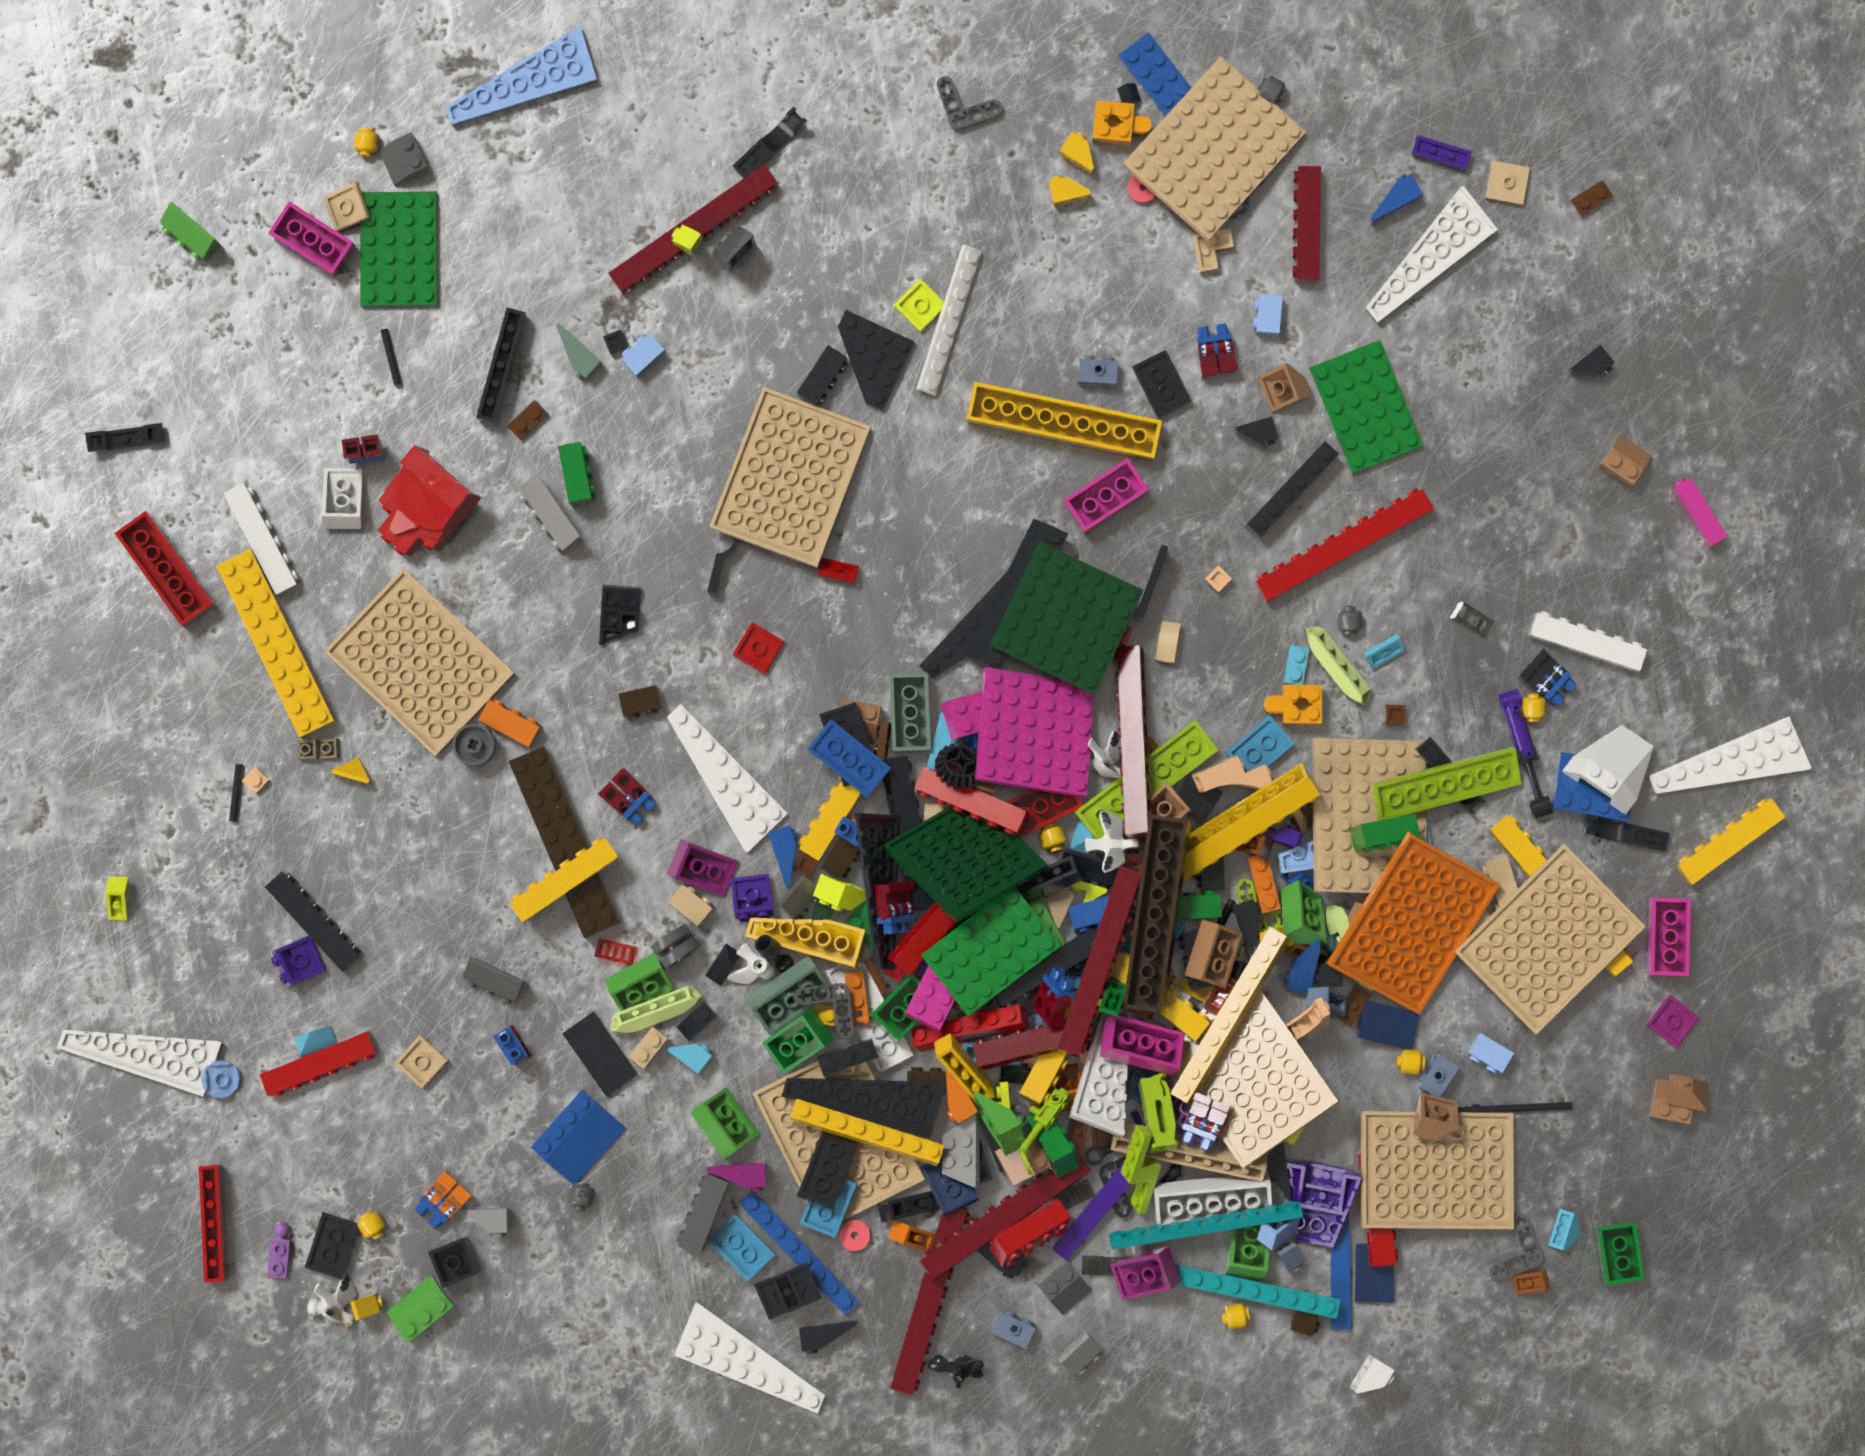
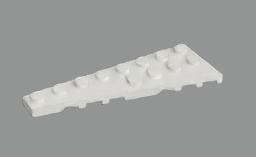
[1365,186,1498,323]
[667,704,788,853]
[1647,716,1811,794]
[1069,977,1128,1138]
[57,1030,222,1097]
[674,1302,825,1413]

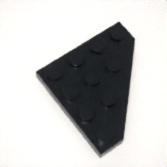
[838,310,915,411]

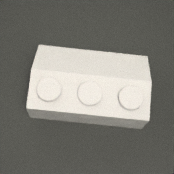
[1350,1354,1395,1393]

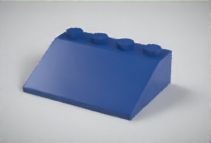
[1551,752,1631,823]
[530,1089,626,1185]

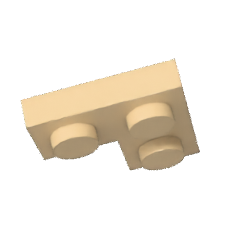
[1193,228,1234,273]

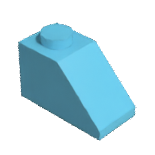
[667,1043,713,1074]

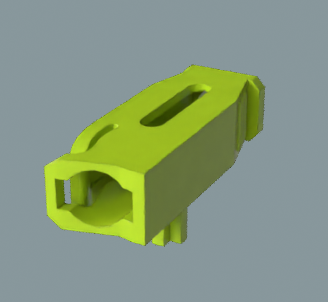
[1139,1073,1179,1152]

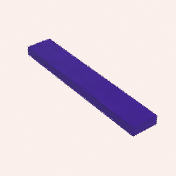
[1052,1162,1130,1261]

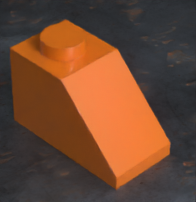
[888,1220,935,1251]

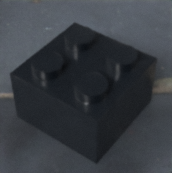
[1177,772,1223,825]
[428,1237,480,1288]

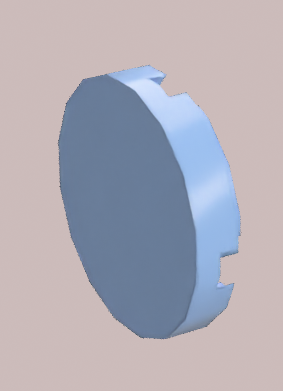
[201,1060,240,1099]

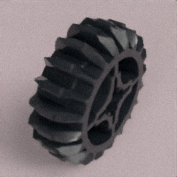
[934,742,982,791]

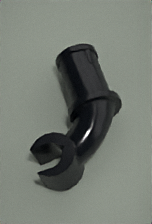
[1159,1163,1182,1183]

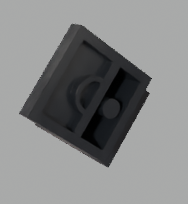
[754,1262,822,1320]

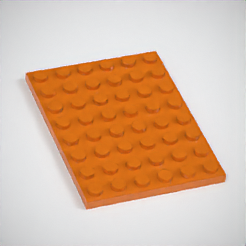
[1327,832,1501,1015]

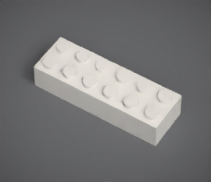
[1153,1172,1272,1225]

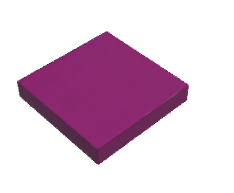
[1645,994,1700,1048]

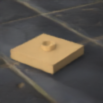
[1485,160,1530,206]
[324,182,371,232]
[394,1035,449,1089]

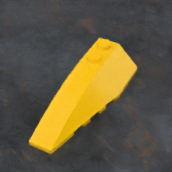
[745,918,866,970]

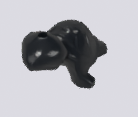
[928,1354,984,1388]

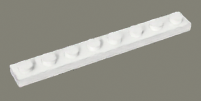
[916,245,982,396]

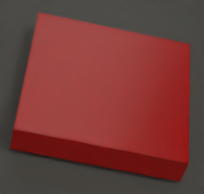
[732,622,785,674]

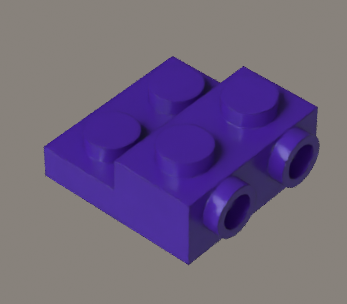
[1258,824,1304,849]
[731,874,774,922]
[271,936,325,987]

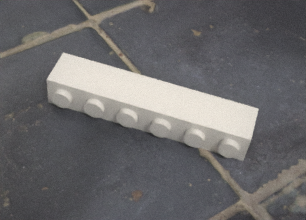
[223,483,299,596]
[1529,611,1647,672]

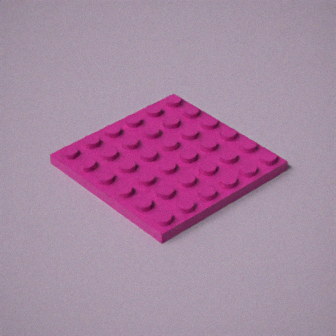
[975,667,1094,798]

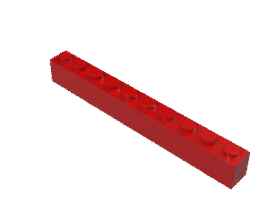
[1255,488,1434,603]

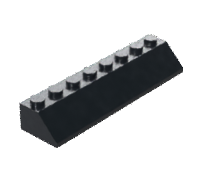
[966,519,1068,670]

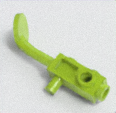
[1019,1088,1070,1175]

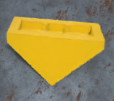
[331,757,371,784]

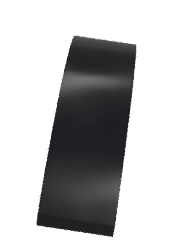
[85,423,165,452]

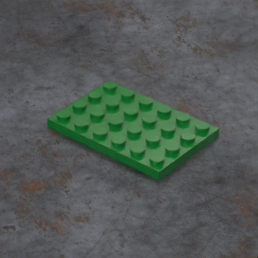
[360,191,437,307]
[1309,340,1423,474]
[921,888,1061,1017]

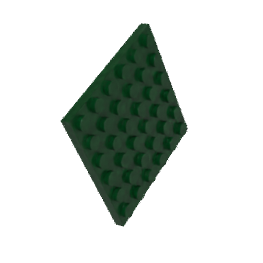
[990,541,1144,695]
[884,805,1047,923]

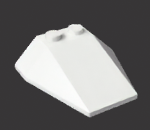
[1562,725,1654,815]

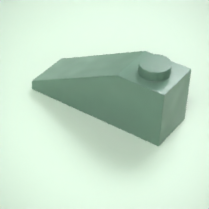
[556,323,602,380]

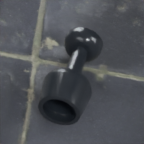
[755,935,793,973]

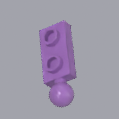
[267,1221,291,1279]

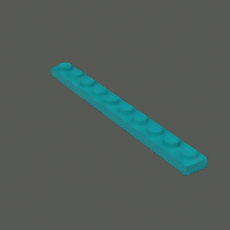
[1109,1201,1303,1250]
[1175,1264,1341,1319]

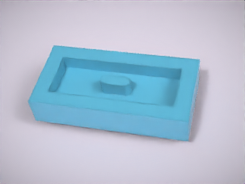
[1364,634,1405,669]
[1283,645,1309,685]

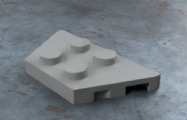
[942,1114,980,1189]

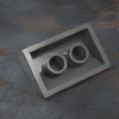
[462,957,526,1004]

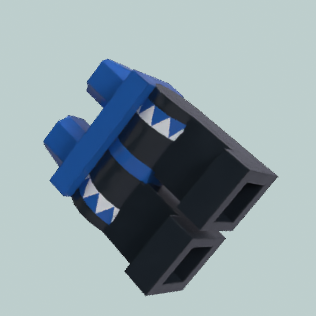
[1517,648,1577,706]

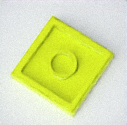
[894,278,944,333]

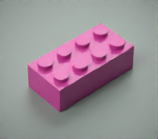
[268,201,356,277]
[1063,458,1149,534]
[940,691,982,741]
[1647,898,1691,976]
[905,966,955,1033]
[1099,1015,1185,1075]

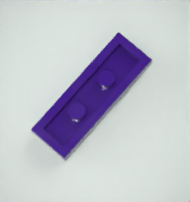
[1411,135,1472,171]

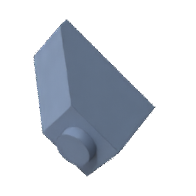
[1275,1241,1305,1272]

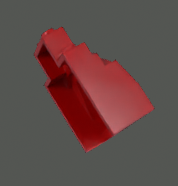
[377,445,482,556]

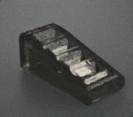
[1450,602,1495,638]

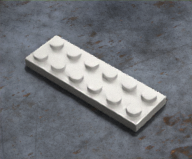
[825,958,913,1073]

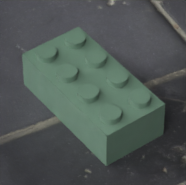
[889,673,931,752]
[745,956,828,1036]

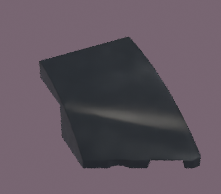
[599,585,641,645]

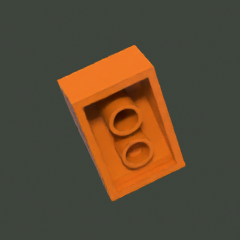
[946,1069,978,1123]

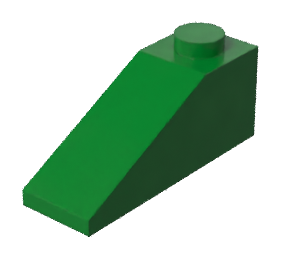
[1099,979,1126,1016]

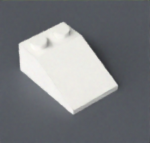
[322,468,363,529]

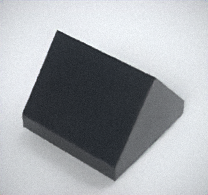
[1117,83,1141,104]

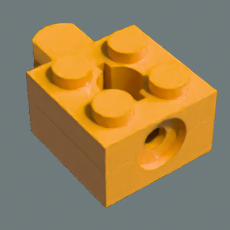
[1092,100,1151,146]
[1263,685,1322,725]

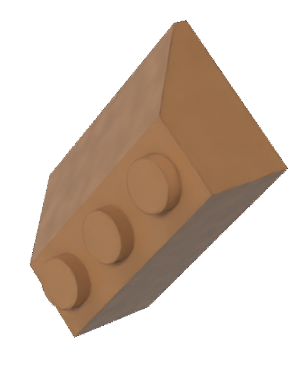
[1185,920,1243,989]

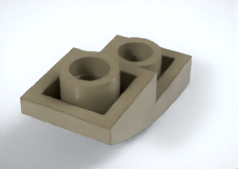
[297,738,340,760]

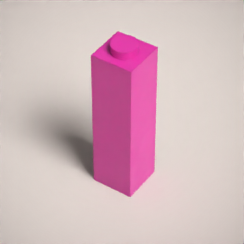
[1672,478,1727,548]

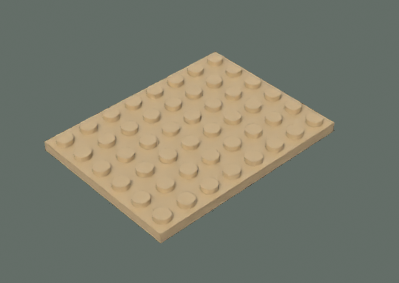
[1122,56,1306,241]
[709,387,871,568]
[324,568,514,757]
[1312,738,1427,894]
[1454,844,1646,1035]
[1175,989,1339,1169]
[752,1041,925,1221]
[1361,1111,1514,1229]

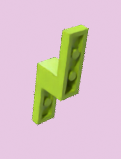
[1121,1125,1161,1214]

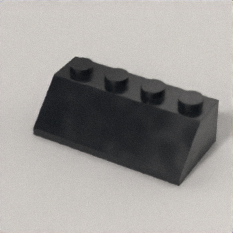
[1061,848,1140,890]

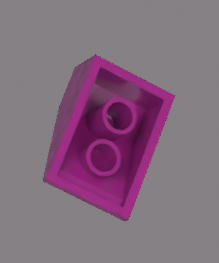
[667,839,738,897]
[706,1162,767,1191]
[1110,1246,1181,1300]

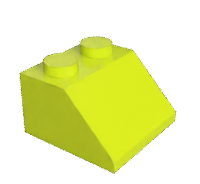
[813,874,866,912]

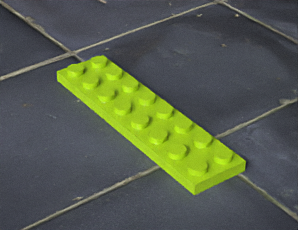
[1074,720,1218,839]
[1371,746,1522,821]

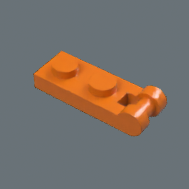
[844,971,870,1027]

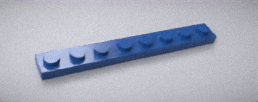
[739,1191,859,1315]

